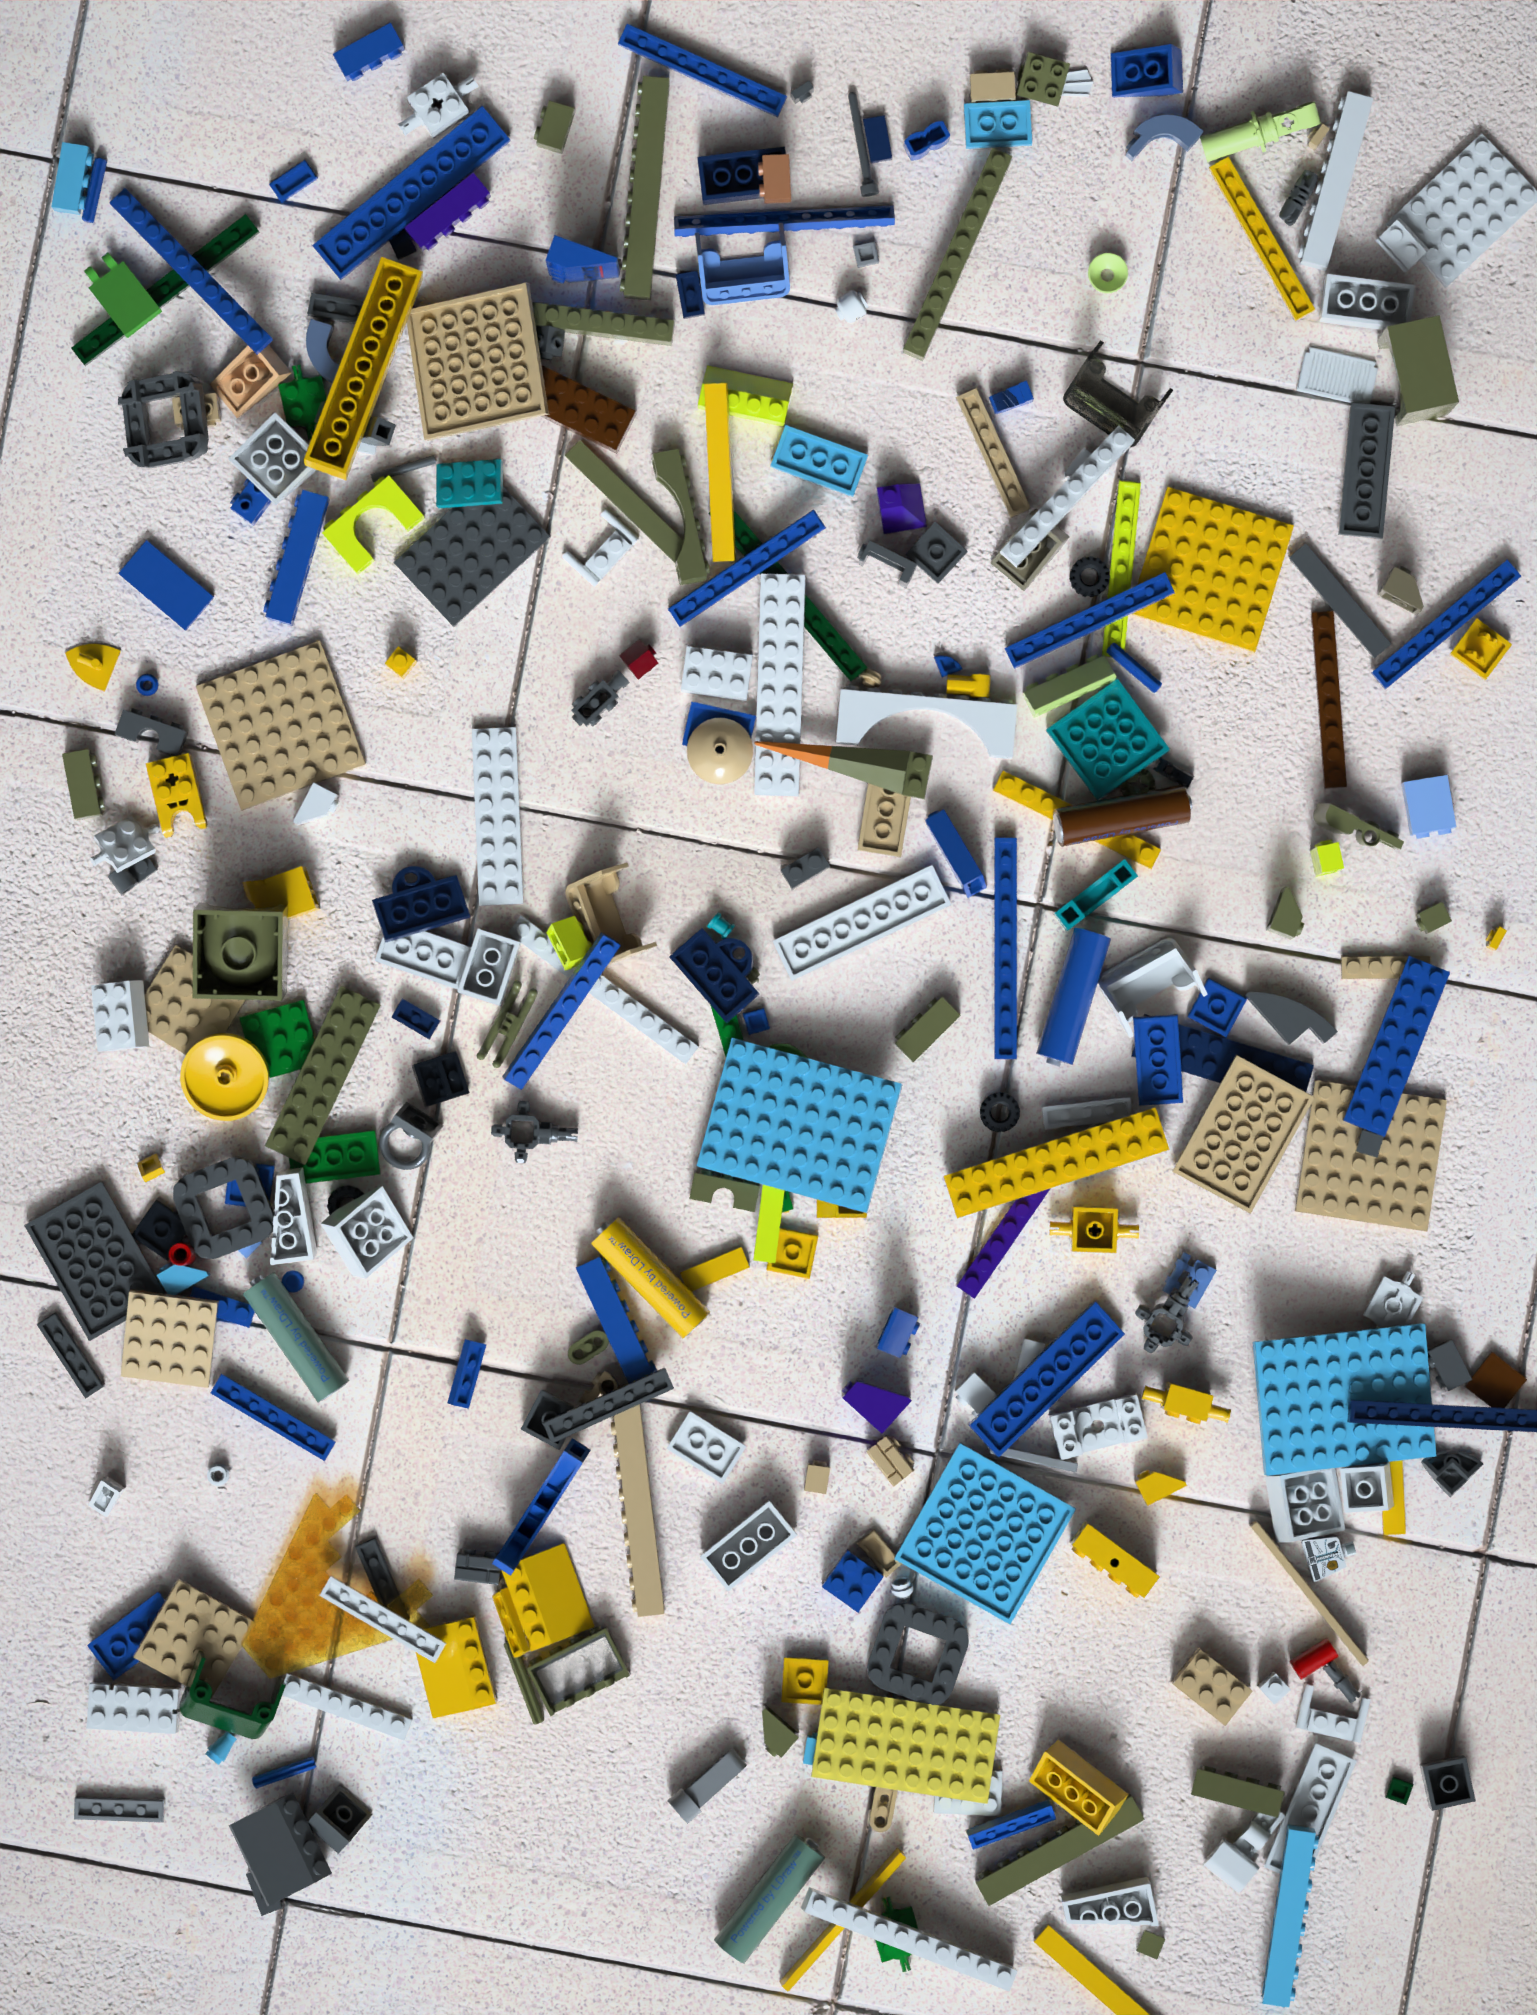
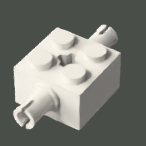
[398,73,478,139]

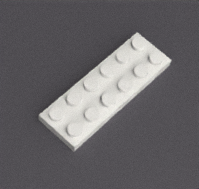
[1263,1743,1357,1874]

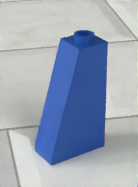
[925,809,987,898]

